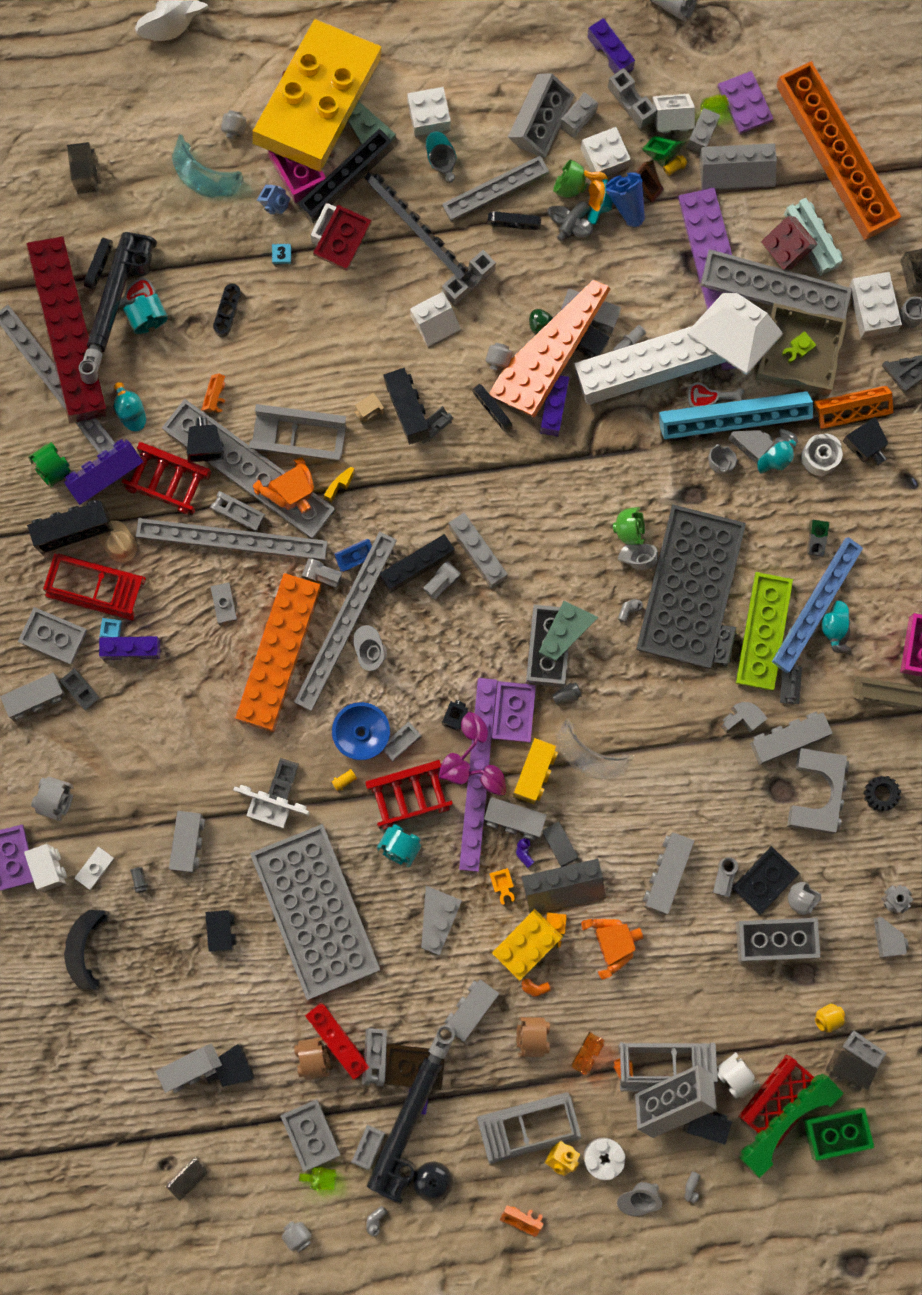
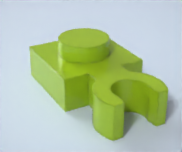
[781,331,816,364]

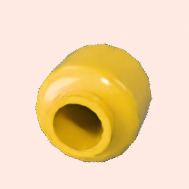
[815,1003,845,1033]

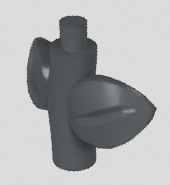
[547,201,593,242]

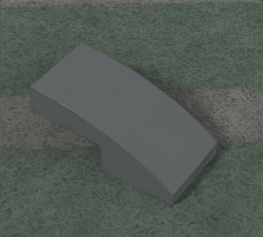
[59,668,100,710]
[268,758,299,800]
[542,822,578,867]

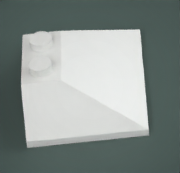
[687,293,783,375]

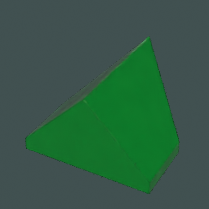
[642,136,686,167]

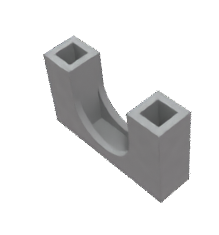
[787,748,849,834]

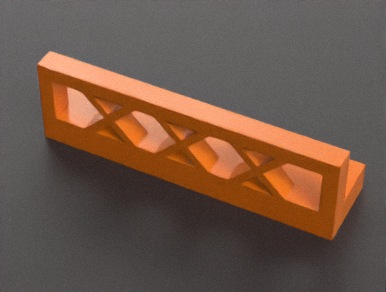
[814,386,893,429]

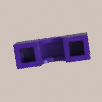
[587,18,635,74]
[540,375,569,437]
[99,636,160,660]

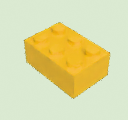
[513,738,558,804]
[492,909,563,981]

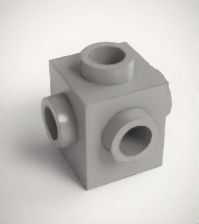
[881,885,913,914]

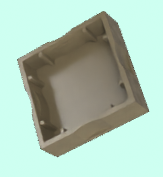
[755,303,847,396]

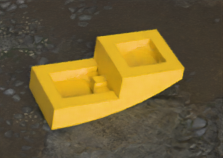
[324,467,355,503]

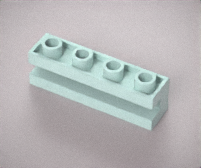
[784,198,843,276]

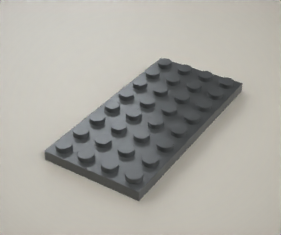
[636,504,746,669]

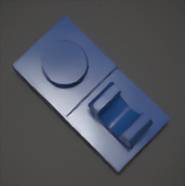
[334,539,372,572]

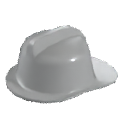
[353,625,387,671]
[617,1182,662,1216]

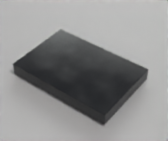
[732,846,800,916]

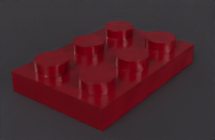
[313,205,372,271]

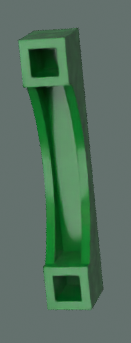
[738,1074,844,1178]

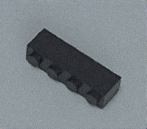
[383,368,432,445]
[380,534,455,593]

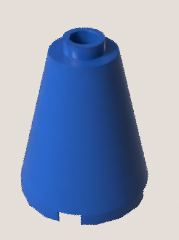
[606,172,645,227]

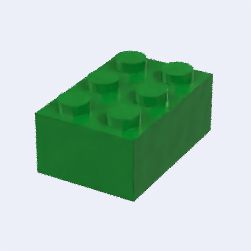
[803,1107,874,1161]

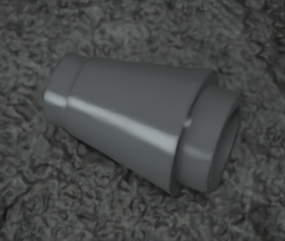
[552,682,582,705]

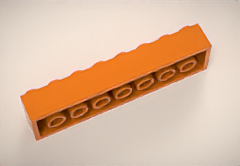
[235,573,321,733]

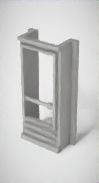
[249,404,346,461]
[618,1042,718,1092]
[477,1092,581,1164]

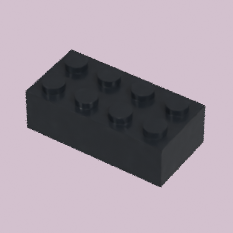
[27,500,114,554]

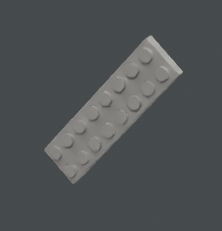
[700,249,852,319]

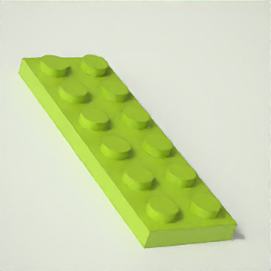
[735,572,793,691]

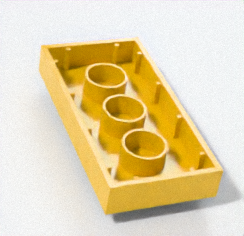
[253,19,382,172]

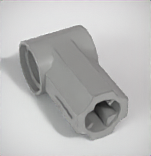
[301,558,342,589]
[423,561,461,600]
[713,857,738,897]

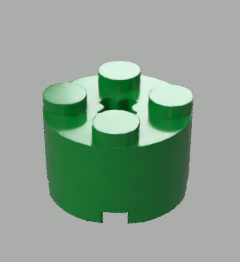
[28,442,71,488]

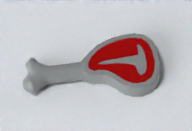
[118,278,156,308]
[687,382,744,407]

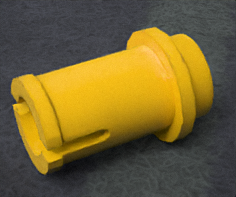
[663,155,687,176]
[331,769,357,791]

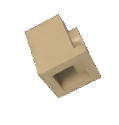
[354,393,385,422]

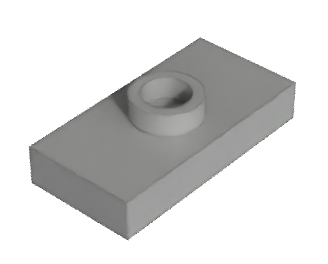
[211,583,237,624]
[383,722,422,762]
[842,1030,887,1070]
[351,1125,385,1170]

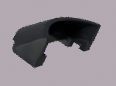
[64,910,109,990]

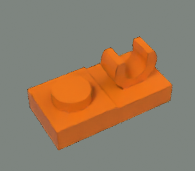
[201,373,225,413]
[500,1205,543,1237]

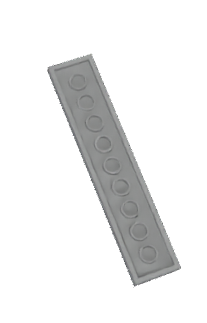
[162,399,335,539]

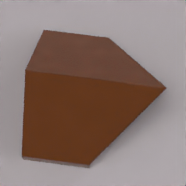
[635,160,664,202]

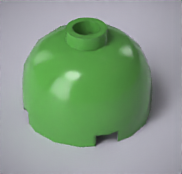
[553,159,588,198]
[613,507,645,545]

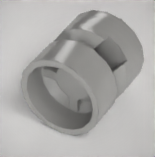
[899,296,922,328]

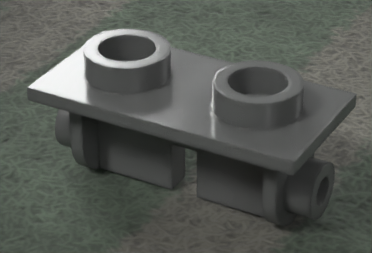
[422,406,454,444]
[713,625,737,666]
[780,664,802,705]

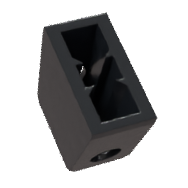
[187,417,224,463]
[843,417,888,466]
[206,1043,255,1087]

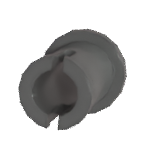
[130,867,148,893]

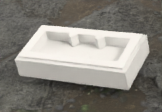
[75,847,115,890]

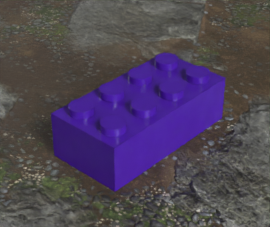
[63,439,143,505]

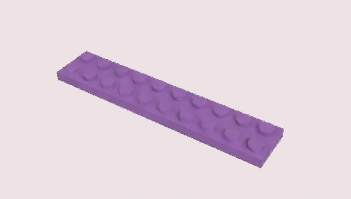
[678,188,759,371]

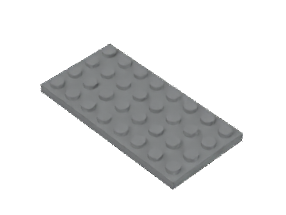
[250,824,380,1000]

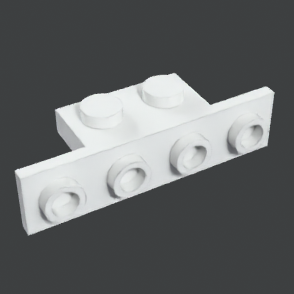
[233,785,310,829]

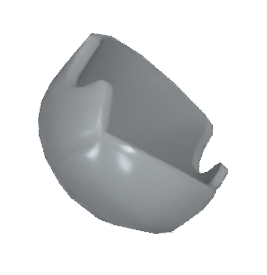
[708,444,737,474]

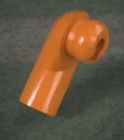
[521,979,551,997]

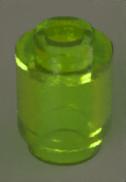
[700,94,729,114]

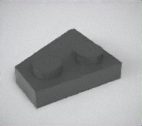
[882,355,922,393]

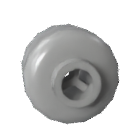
[221,110,246,139]
[485,342,512,371]
[282,1221,312,1253]

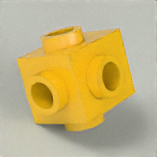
[545,1141,580,1176]

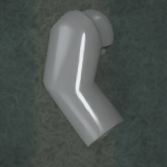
[685,1172,701,1203]
[366,1206,388,1236]

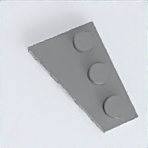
[421,886,462,955]

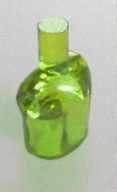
[299,1167,336,1191]

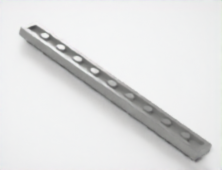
[0,305,115,453]
[136,518,328,561]
[294,531,397,711]

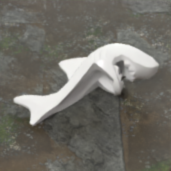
[135,0,209,41]

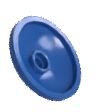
[332,702,390,760]

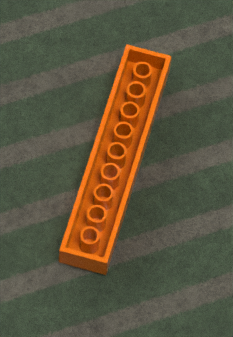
[776,61,902,240]

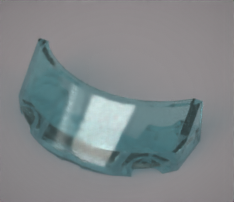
[172,134,244,198]

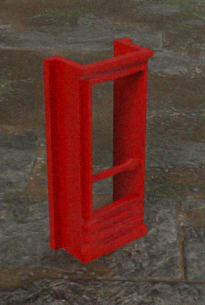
[43,553,146,621]

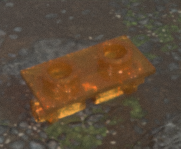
[570,1032,605,1075]

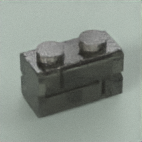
[166,1156,211,1201]

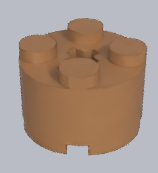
[516,1017,550,1057]
[294,1037,331,1081]

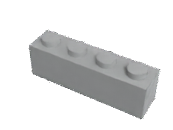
[448,513,508,589]
[750,711,833,765]
[643,832,694,915]

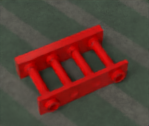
[122,441,211,515]
[365,760,453,830]
[305,1003,369,1080]

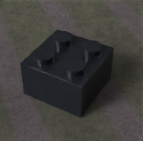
[682,1111,732,1145]

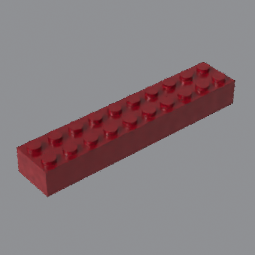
[26,236,106,424]

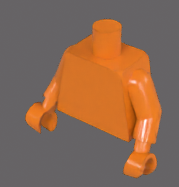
[253,457,314,514]
[581,919,644,980]

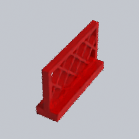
[738,1054,814,1149]

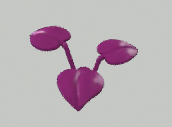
[439,712,506,796]

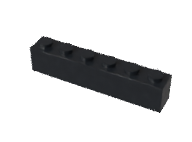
[298,128,394,223]

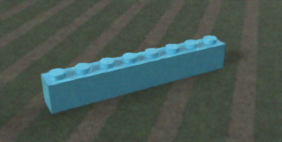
[659,391,813,439]

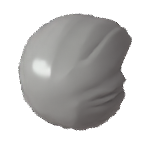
[788,882,821,915]

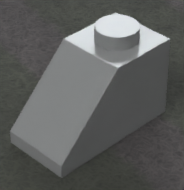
[729,430,774,464]
[874,917,909,957]

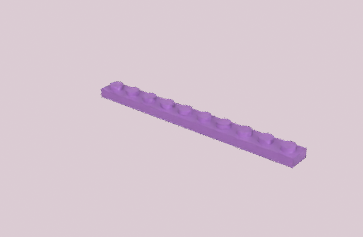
[459,678,497,872]

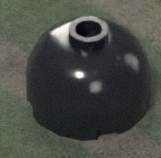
[413,1161,453,1202]

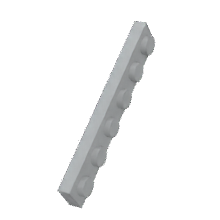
[442,156,549,222]

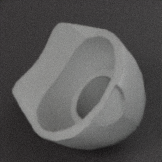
[618,544,658,570]

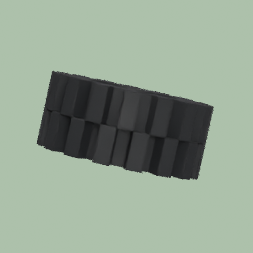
[864,776,901,812]

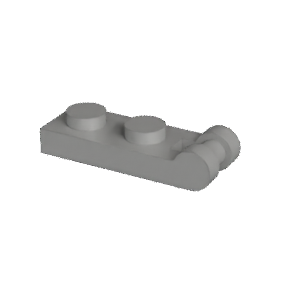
[210,491,265,532]
[362,1028,387,1086]

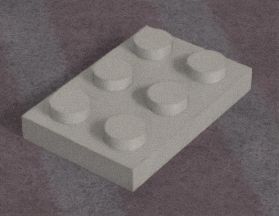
[18,607,88,665]
[280,1099,341,1172]

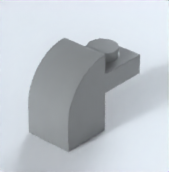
[721,702,768,733]

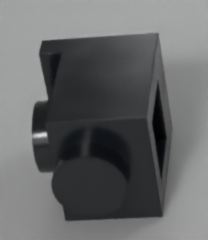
[442,700,469,732]

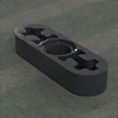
[487,212,542,230]
[84,237,113,290]
[213,283,241,337]
[472,383,513,431]

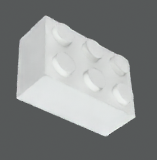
[849,272,902,338]

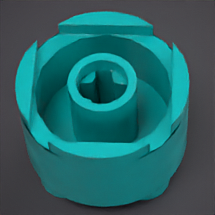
[123,294,168,334]
[376,824,422,867]

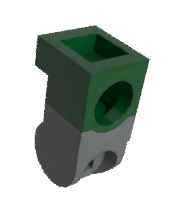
[807,520,830,557]

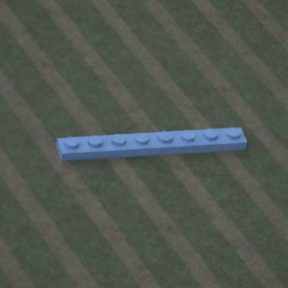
[772,537,863,673]

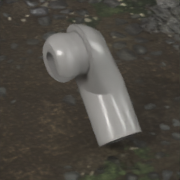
[618,599,643,622]

